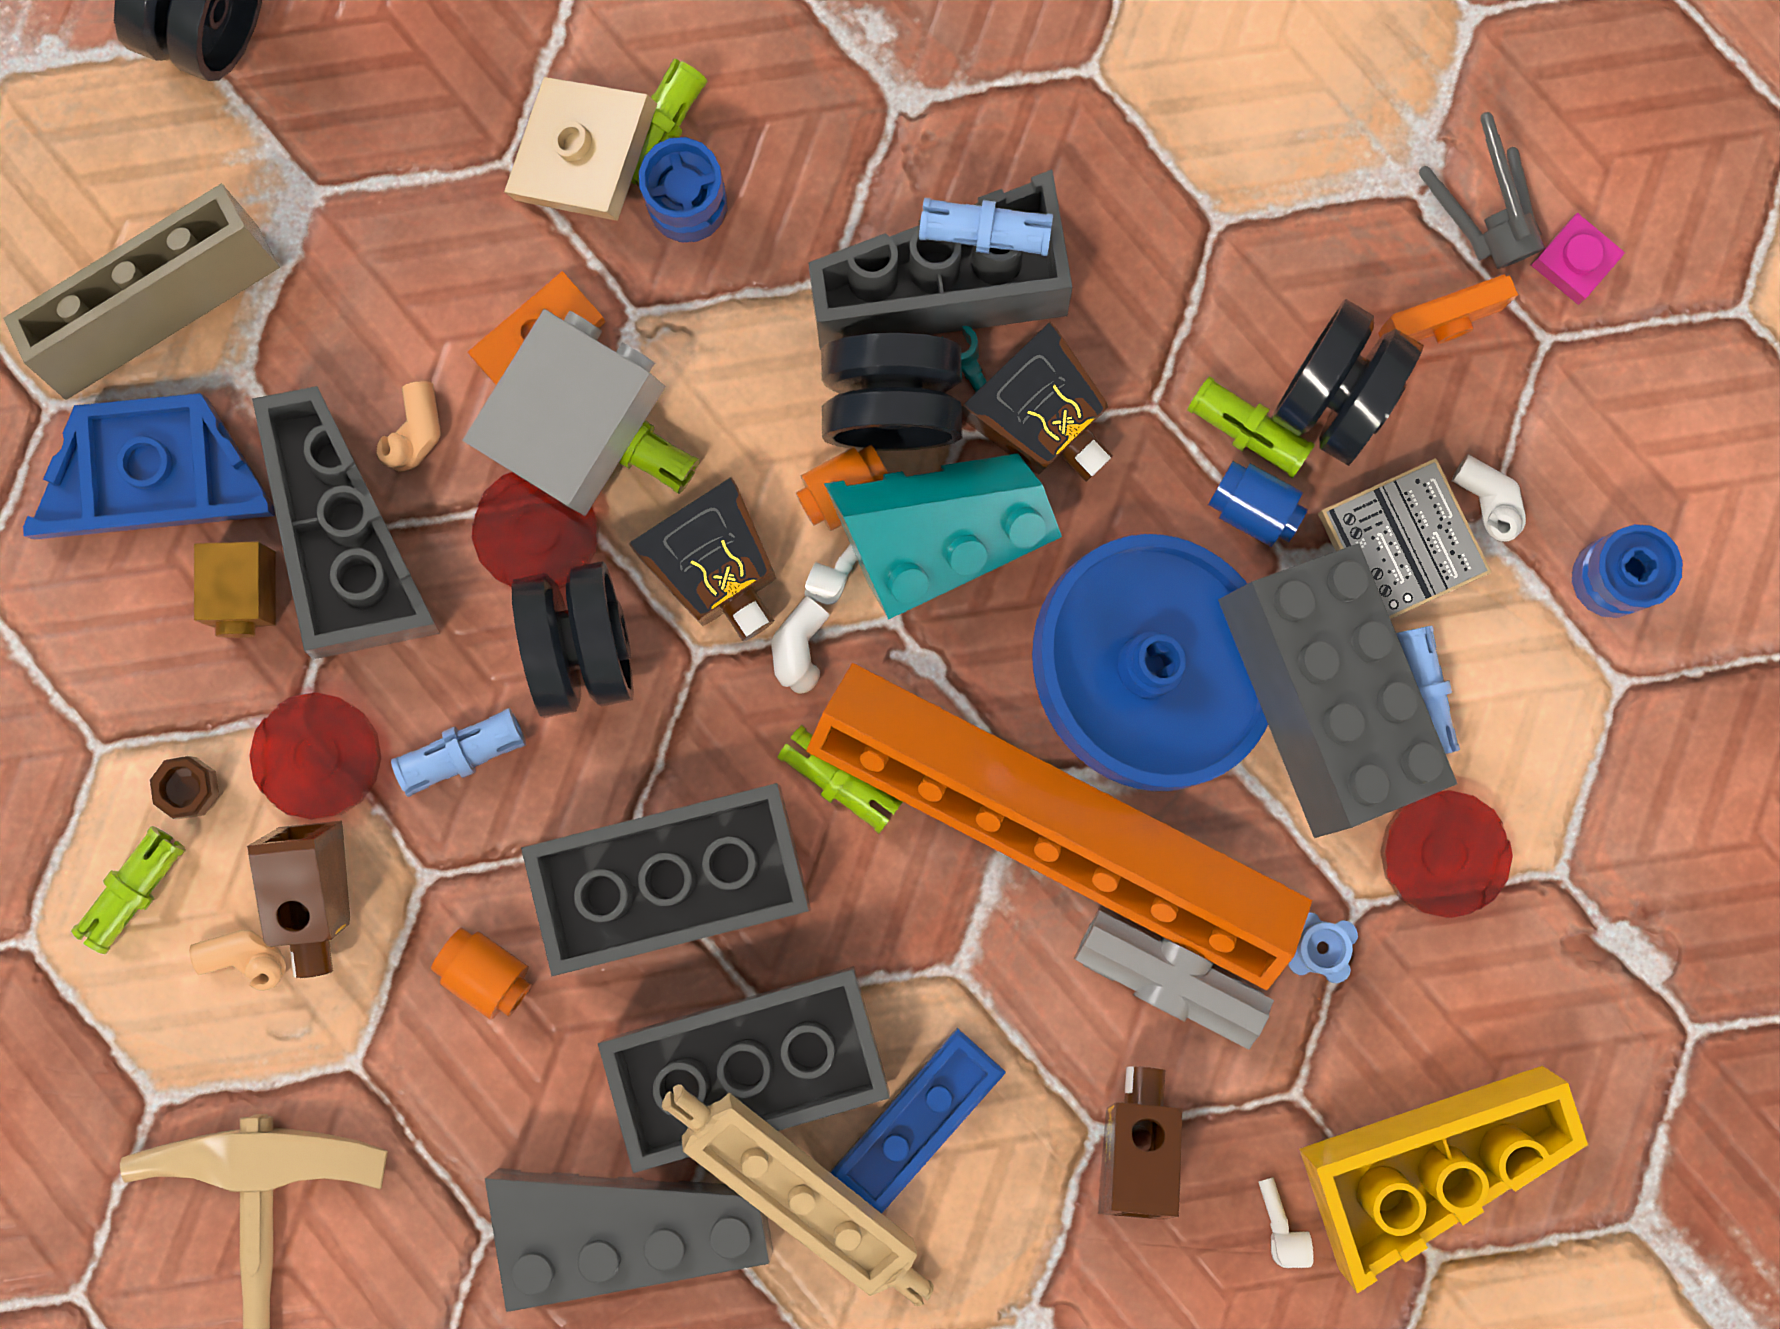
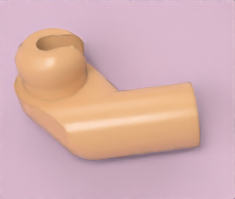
[377,381,441,472]
[189,930,286,991]

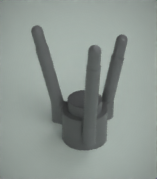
[1419,112,1545,269]

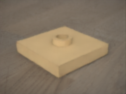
[504,77,657,221]

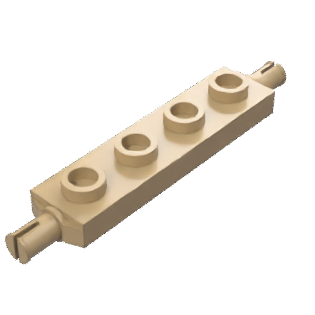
[662,1085,934,1306]

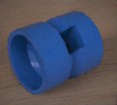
[639,137,727,243]
[1572,524,1683,618]

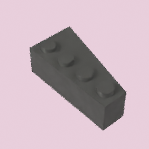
[808,170,1073,350]
[252,386,440,660]
[485,1168,773,1312]

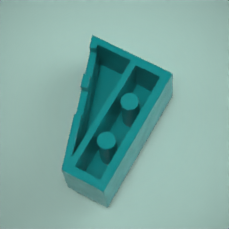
[824,453,1062,620]

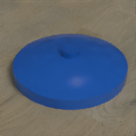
[1032,534,1268,791]

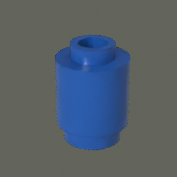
[1208,461,1308,547]

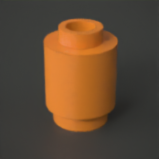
[796,445,888,531]
[431,927,532,1020]

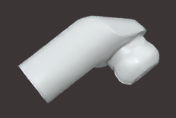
[1451,454,1526,542]
[771,596,830,694]

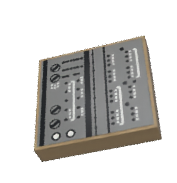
[1318,458,1492,619]

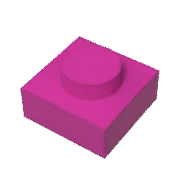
[1531,213,1625,305]

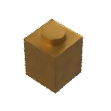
[194,542,276,638]

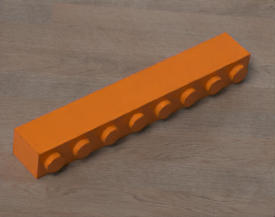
[806,662,1313,991]

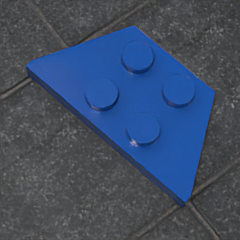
[23,393,275,540]

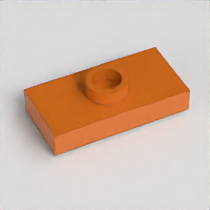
[467,271,606,385]
[1378,274,1518,344]

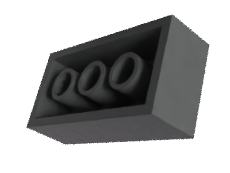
[1218,543,1458,838]
[521,783,811,977]
[598,966,890,1173]

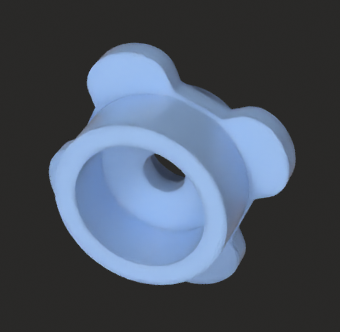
[1288,913,1358,983]

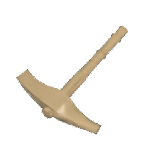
[120,1114,388,1329]

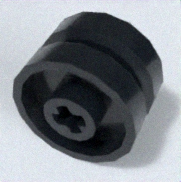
[114,0,262,81]
[1271,299,1424,466]
[821,333,963,451]
[511,561,634,718]

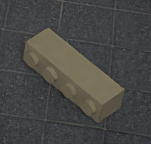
[3,183,280,400]

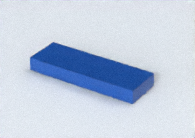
[830,1028,1006,1213]

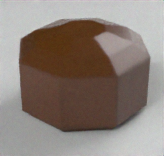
[150,756,219,819]

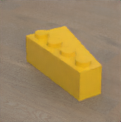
[1299,1066,1588,1294]

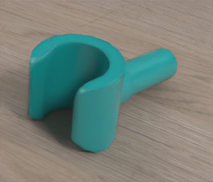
[942,326,987,392]

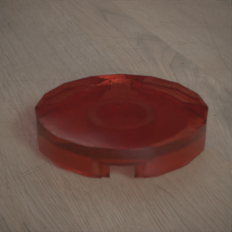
[471,472,599,589]
[249,692,382,820]
[1380,790,1513,918]

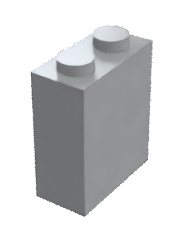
[462,309,666,516]

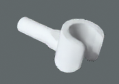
[804,544,857,605]
[1258,1177,1313,1268]

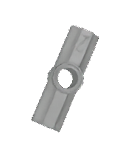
[1074,910,1274,1050]

